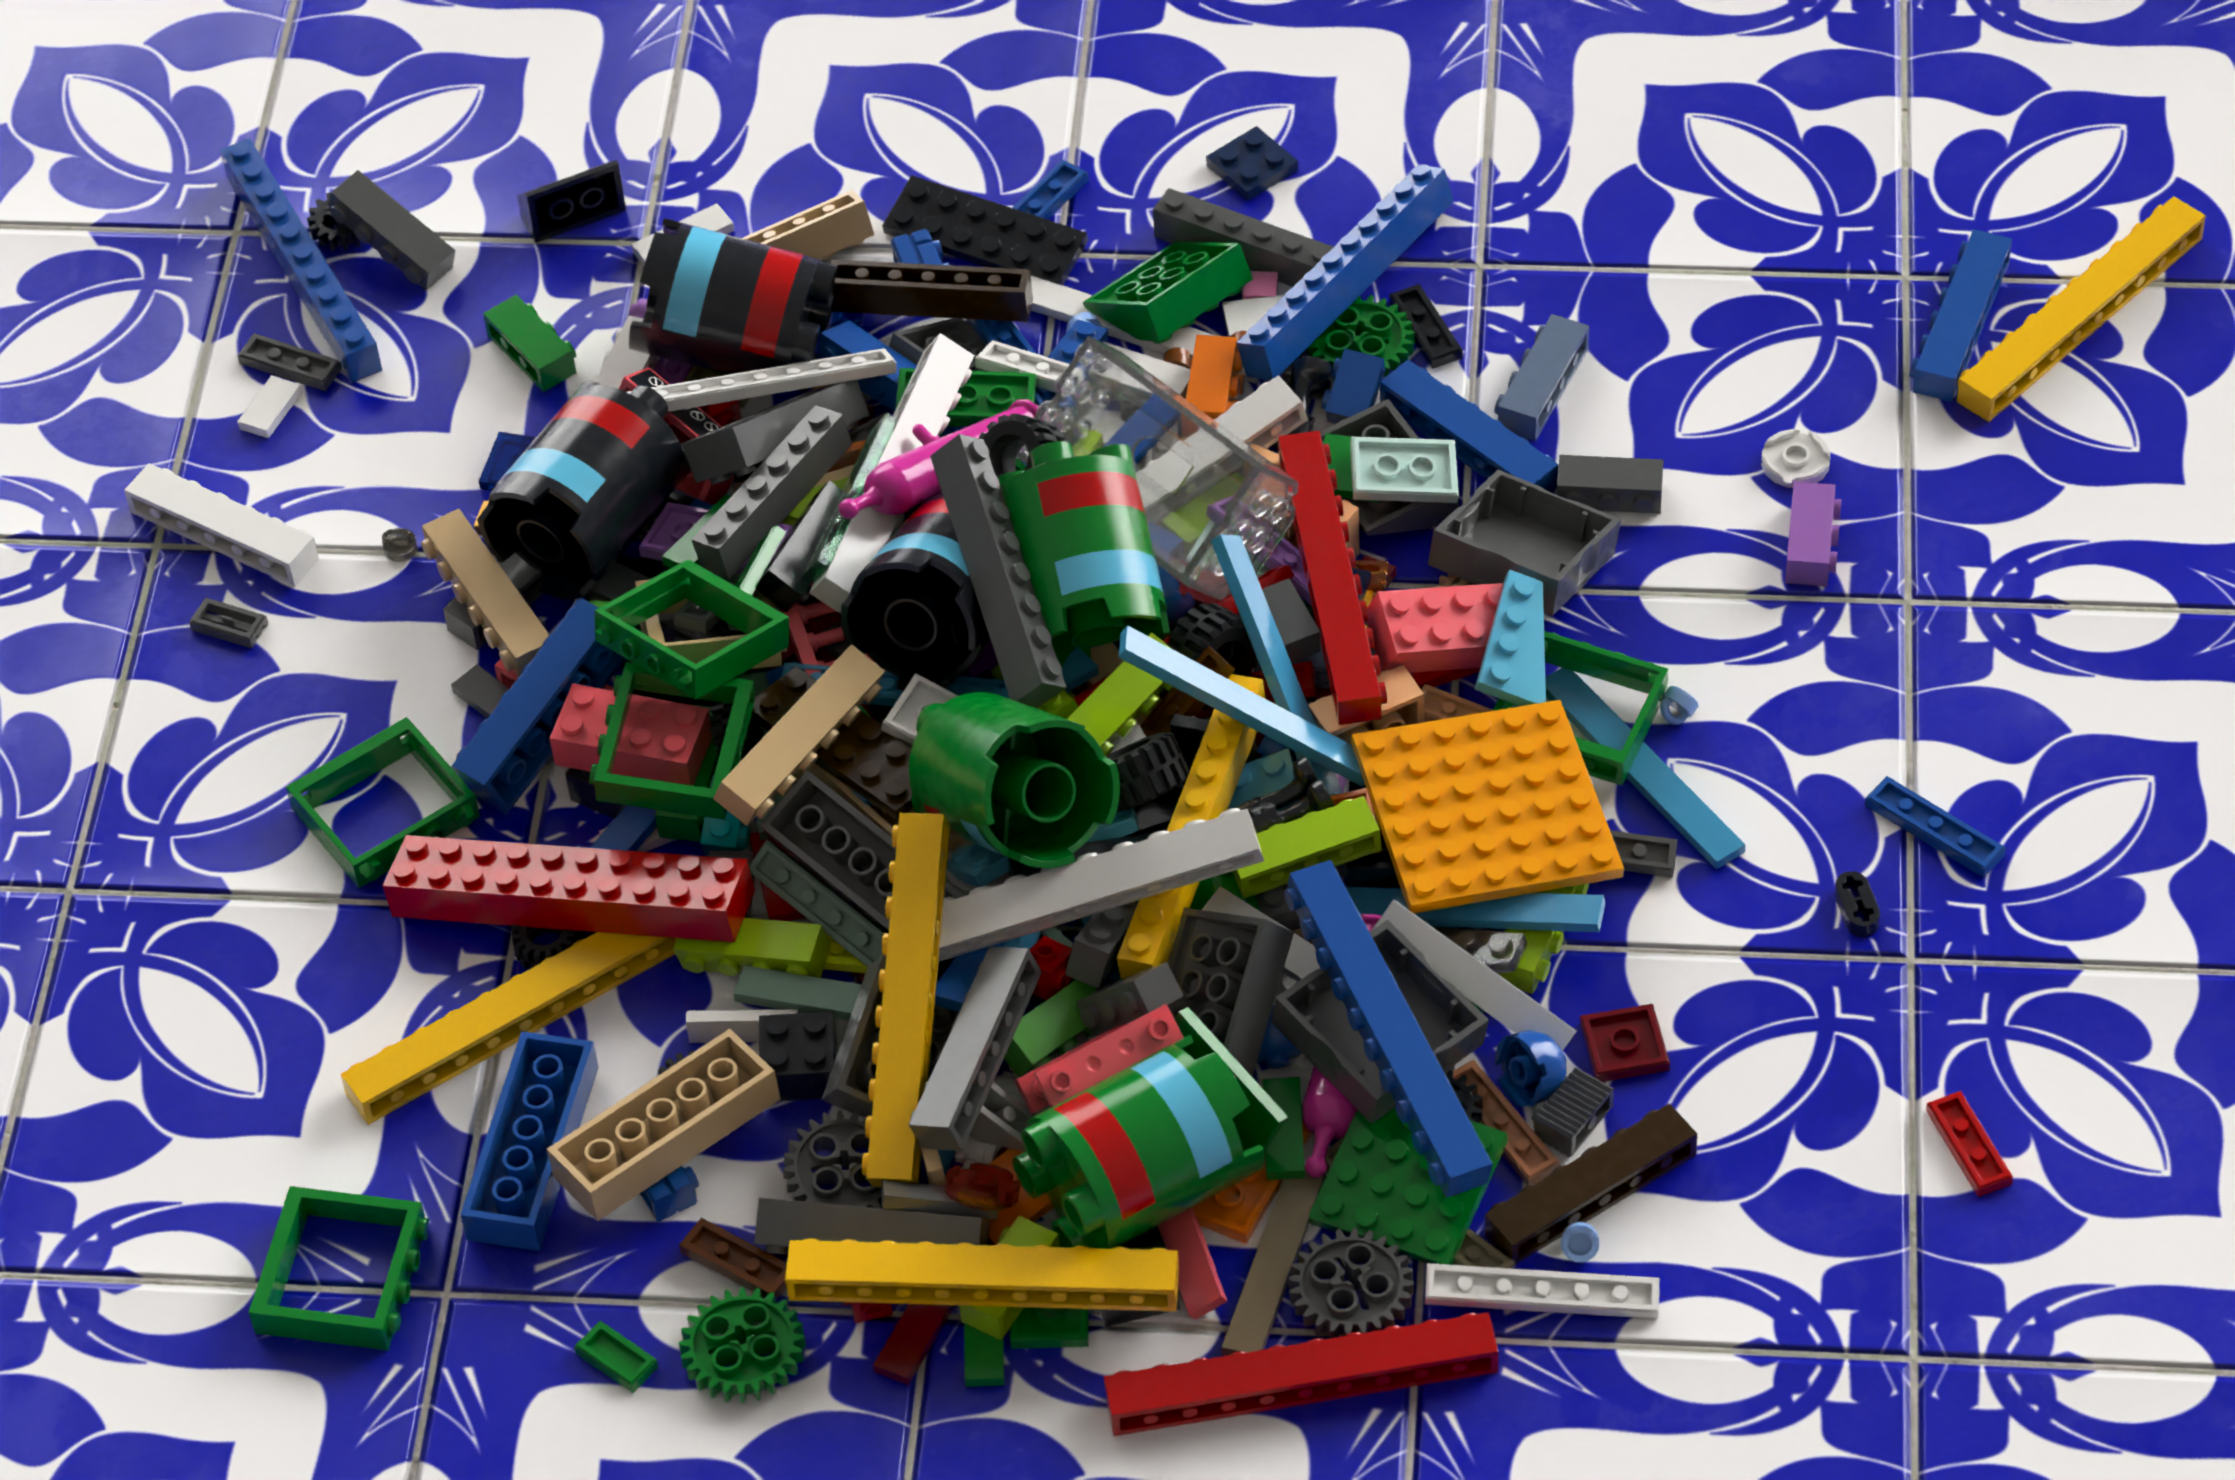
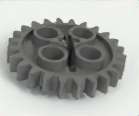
[783,1110,882,1209]
[1288,1228,1414,1338]

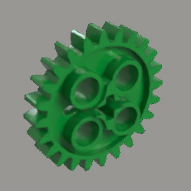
[1307,295,1414,381]
[679,1287,806,1403]

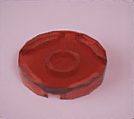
[944,1163,1021,1210]

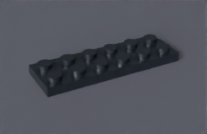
[882,175,1088,286]

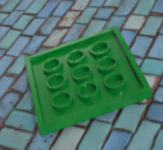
[1309,1108,1509,1265]

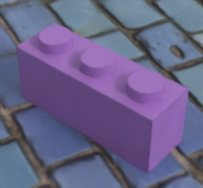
[1785,482,1842,587]

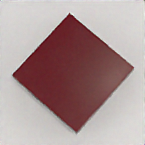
[1580,1004,1670,1082]

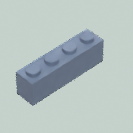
[1494,314,1589,441]

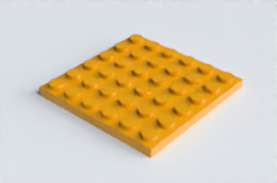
[1351,700,1624,913]

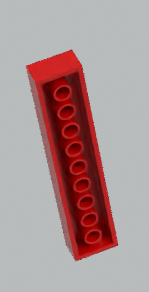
[382,835,755,942]

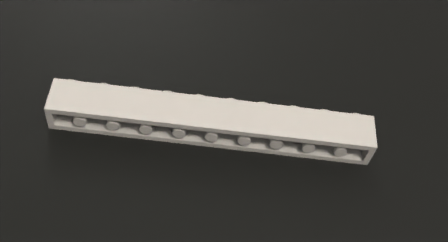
[809,333,974,614]
[889,808,1264,962]

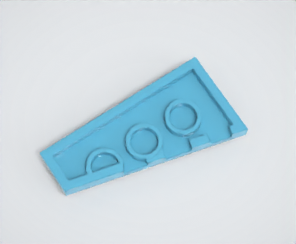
[1475,570,1546,706]

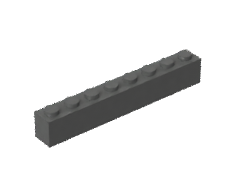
[930,434,1067,708]

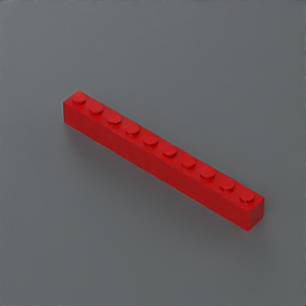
[1278,430,1387,725]
[1104,1312,1499,1436]

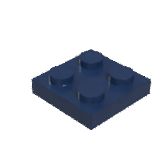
[1206,126,1298,201]

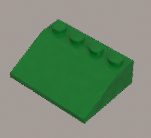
[1083,241,1253,344]

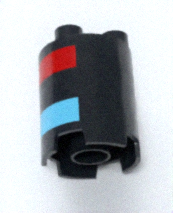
[629,218,838,393]
[477,381,691,599]
[841,493,991,691]

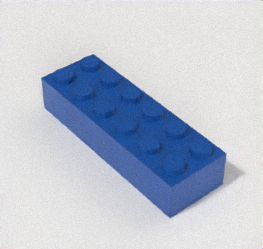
[452,598,626,815]
[460,1031,599,1251]

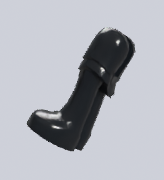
[1287,356,1332,435]
[1236,756,1335,834]

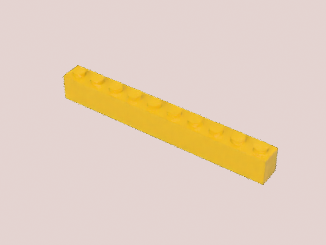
[1957,196,2206,422]
[1117,674,1266,979]
[862,813,950,1188]
[340,932,677,1125]
[785,1238,1179,1311]

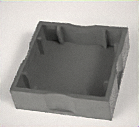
[1428,470,1621,616]
[1271,920,1489,1124]

